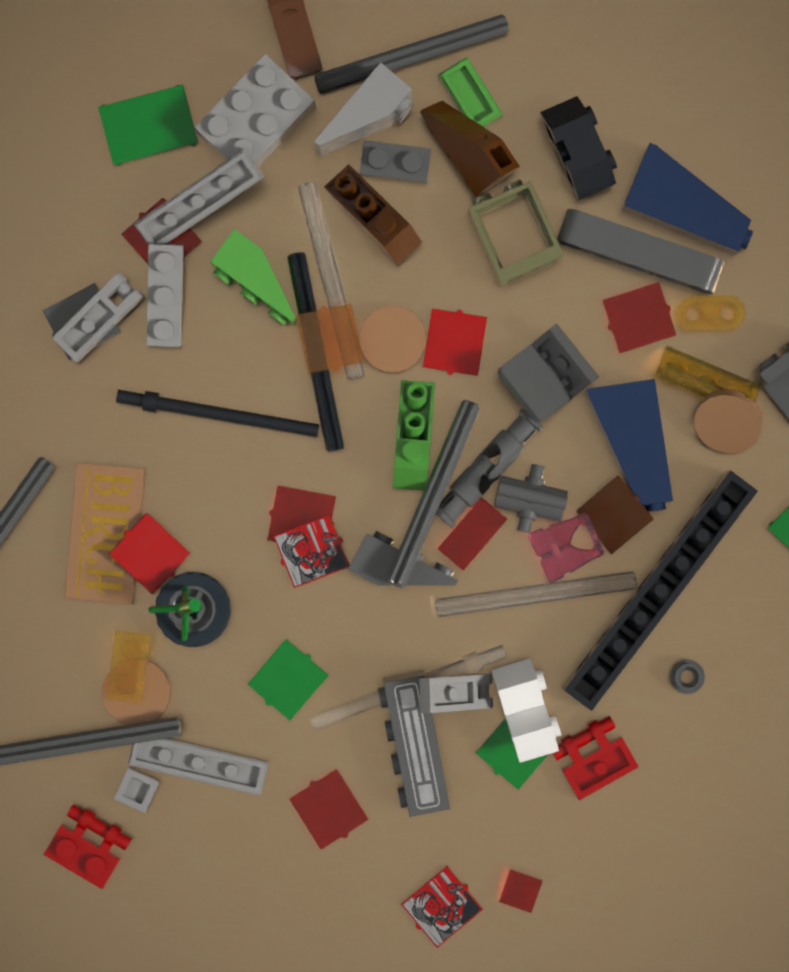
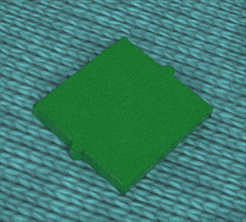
[248,639,329,721]
[476,718,549,790]

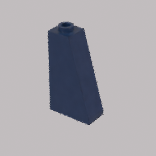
[622,143,753,256]
[585,379,673,512]

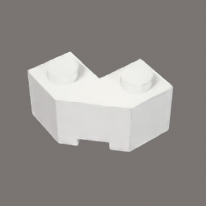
[491,658,562,763]

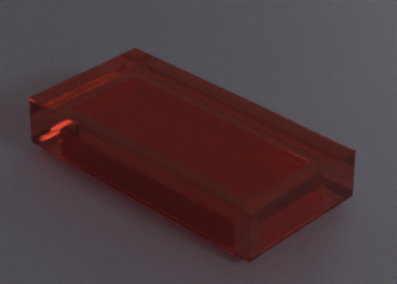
[438,497,507,571]

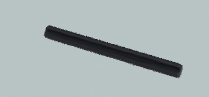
[287,252,344,452]

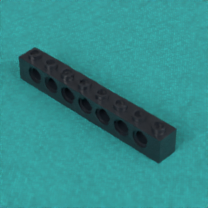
[562,470,758,711]

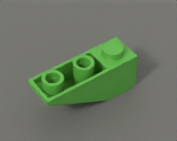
[210,229,297,325]
[393,380,435,491]

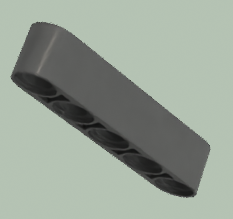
[557,209,725,295]

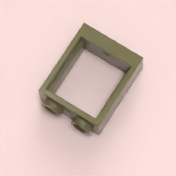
[468,180,564,287]

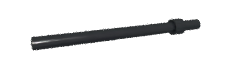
[116,389,319,437]

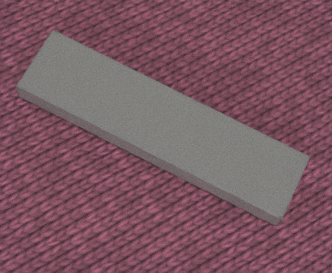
[134,148,265,244]
[128,738,269,796]

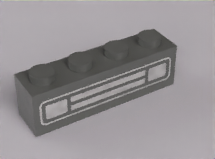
[378,670,450,817]

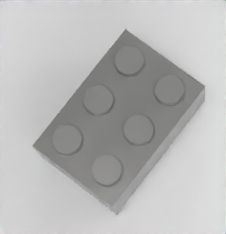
[195,54,316,167]

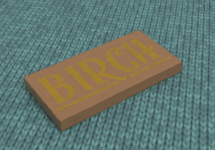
[64,463,145,604]

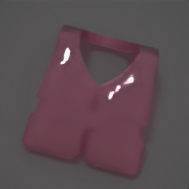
[528,513,605,583]

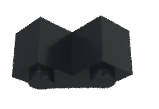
[540,96,617,200]

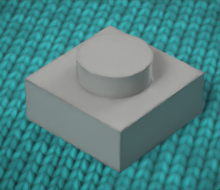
[114,767,160,813]

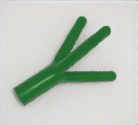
[148,586,201,641]

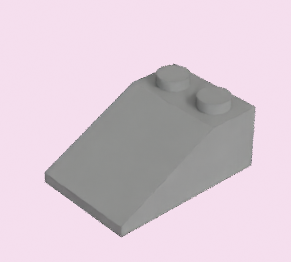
[314,62,413,156]

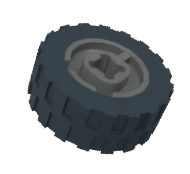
[155,572,231,647]

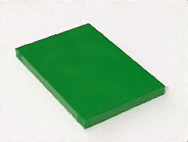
[98,85,198,166]

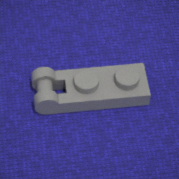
[52,272,144,363]
[419,674,493,713]

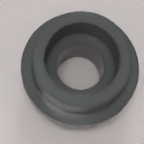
[670,660,705,694]

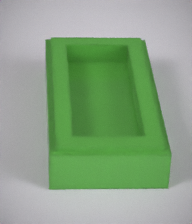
[438,57,503,127]

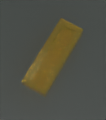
[655,346,761,402]

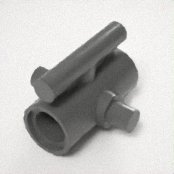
[494,464,568,533]

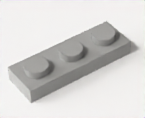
[147,243,184,347]

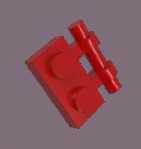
[552,716,639,801]
[43,804,132,889]

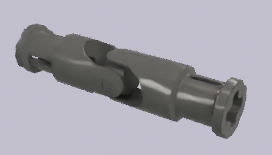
[436,408,544,528]

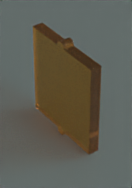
[296,304,364,374]

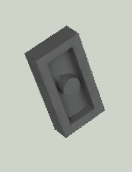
[360,140,431,184]

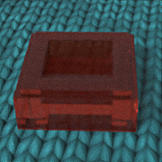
[499,869,542,913]

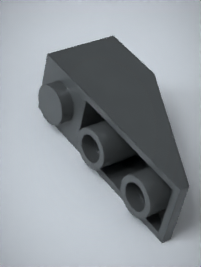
[348,531,458,586]

